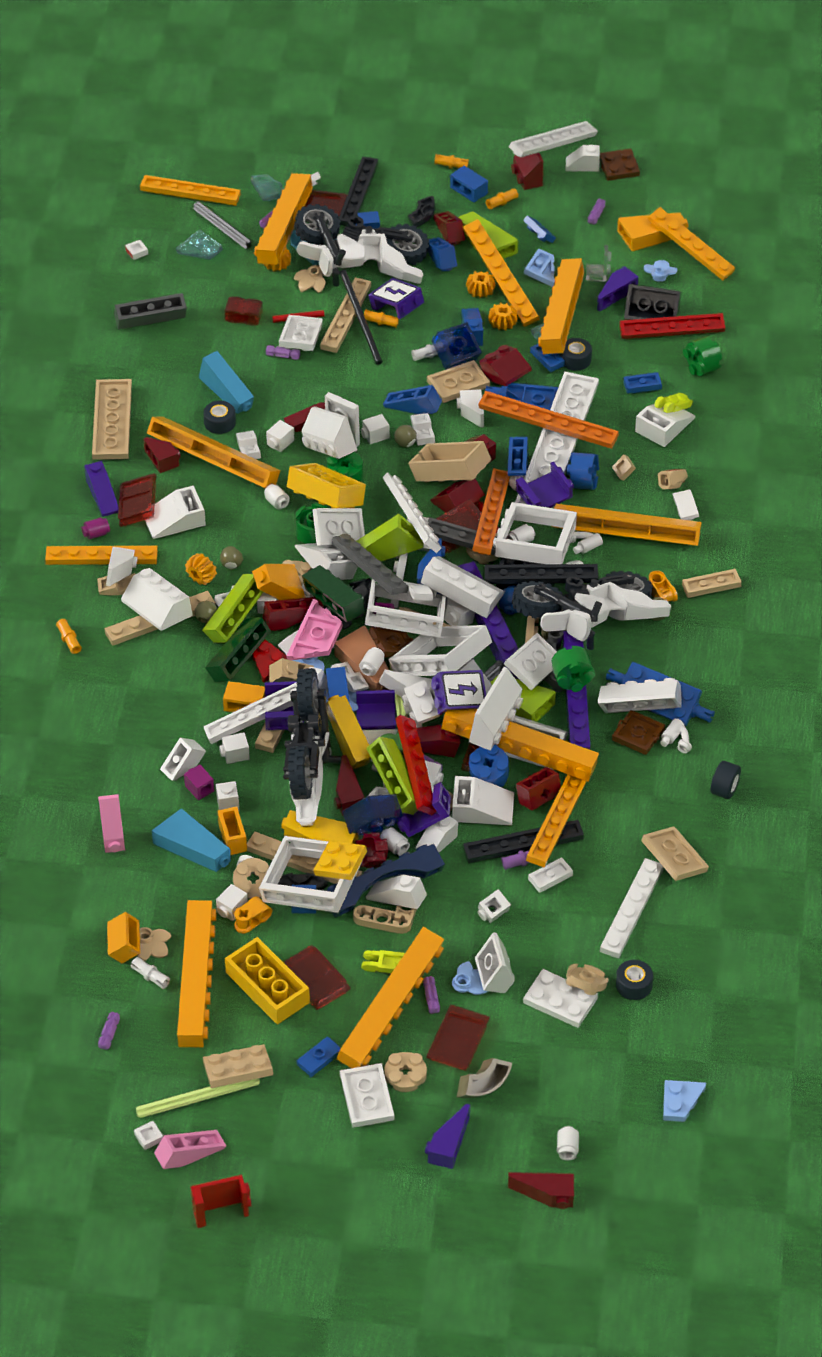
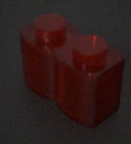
[225,296,263,326]

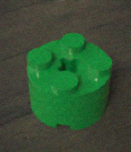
[683,336,722,376]
[327,452,363,482]
[295,504,327,544]
[551,646,595,692]

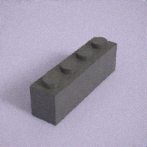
[114,293,187,330]

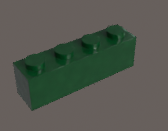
[302,565,365,622]
[205,617,271,682]

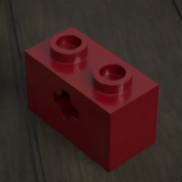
[516,767,561,810]

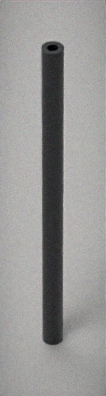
[340,270,382,365]

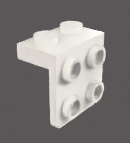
[402,680,440,728]

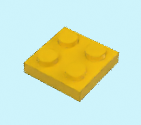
[313,841,367,880]

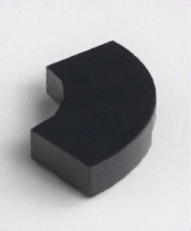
[408,195,436,228]
[278,873,328,890]

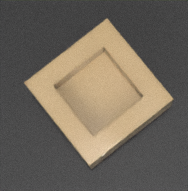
[612,455,636,481]

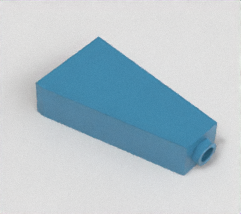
[199,351,254,414]
[152,808,231,872]

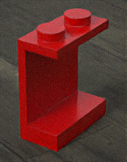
[190,1175,252,1228]

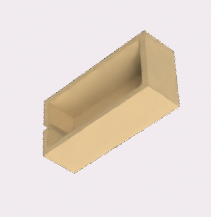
[408,441,491,482]

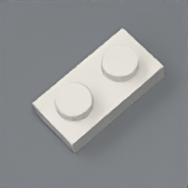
[528,857,573,893]

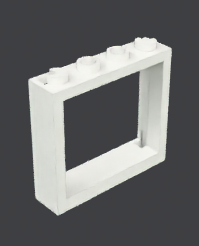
[493,502,577,564]
[365,579,446,638]
[389,625,492,676]
[259,836,363,913]

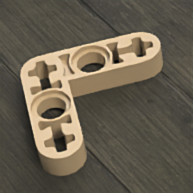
[353,905,417,934]

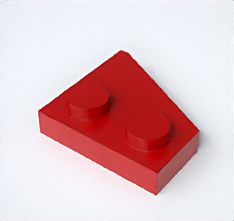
[252,640,287,683]

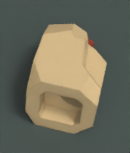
[658,469,688,489]

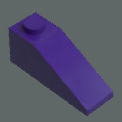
[597,266,638,312]
[84,461,120,517]
[425,1104,470,1169]

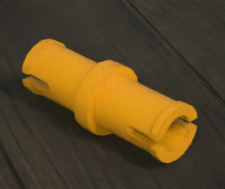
[434,154,469,168]
[486,188,519,210]
[364,309,399,328]
[56,619,82,654]

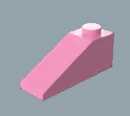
[98,794,125,853]
[154,1130,226,1169]

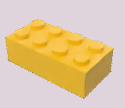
[287,463,366,508]
[225,937,310,1025]

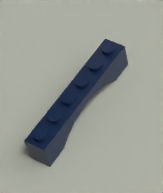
[327,844,445,918]

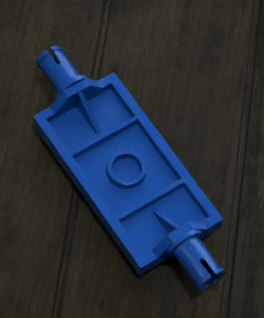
[485,383,591,410]
[606,662,715,726]

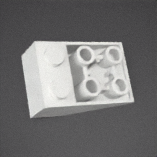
[635,404,696,447]
[142,486,206,539]
[295,543,358,580]
[452,776,514,825]

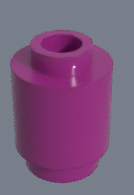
[81,517,110,540]

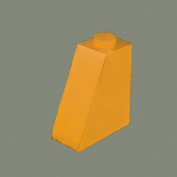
[252,564,306,600]

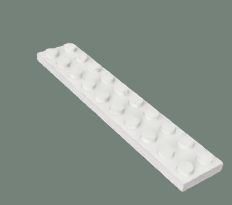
[515,372,599,508]

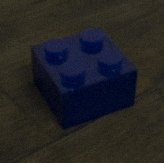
[431,322,482,370]
[342,794,403,835]

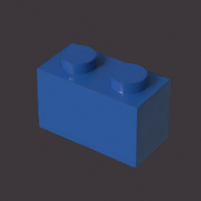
[450,166,488,202]

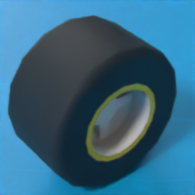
[560,338,592,371]
[203,401,236,434]
[710,761,741,799]
[616,960,653,1000]

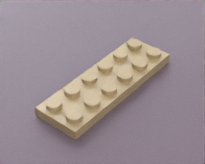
[92,379,132,460]

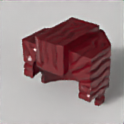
[355,832,388,868]

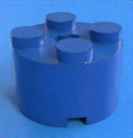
[567,452,599,490]
[469,744,509,787]

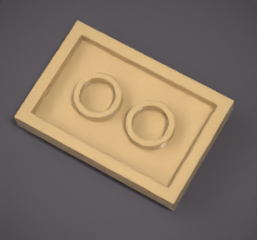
[427,360,490,403]
[641,826,709,881]
[203,1045,273,1088]

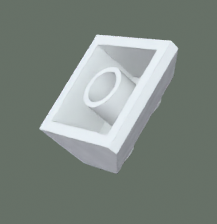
[475,932,515,993]

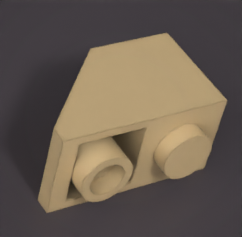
[269,658,314,682]

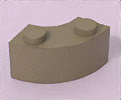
[457,1058,512,1098]

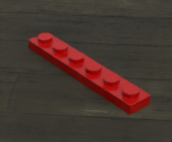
[619,313,725,339]
[395,714,437,815]

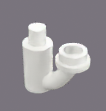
[570,531,603,554]
[660,719,692,753]

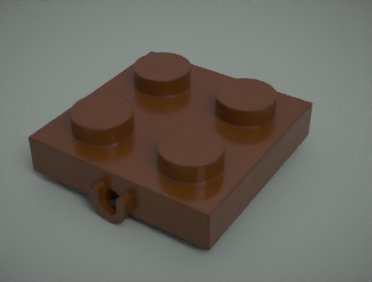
[599,148,640,181]
[369,626,413,657]
[612,710,665,755]

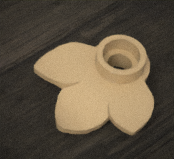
[294,265,326,293]
[137,927,171,961]

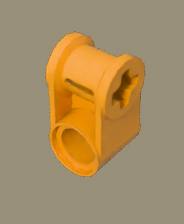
[649,571,678,602]
[234,896,272,934]

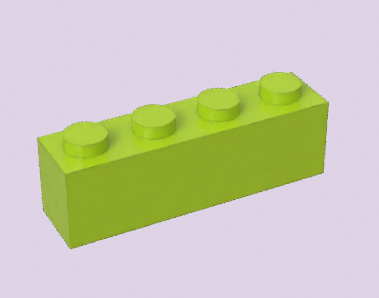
[202,574,263,643]
[366,737,418,815]

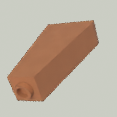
[334,626,389,691]

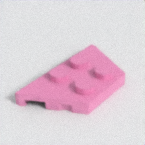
[286,599,343,660]

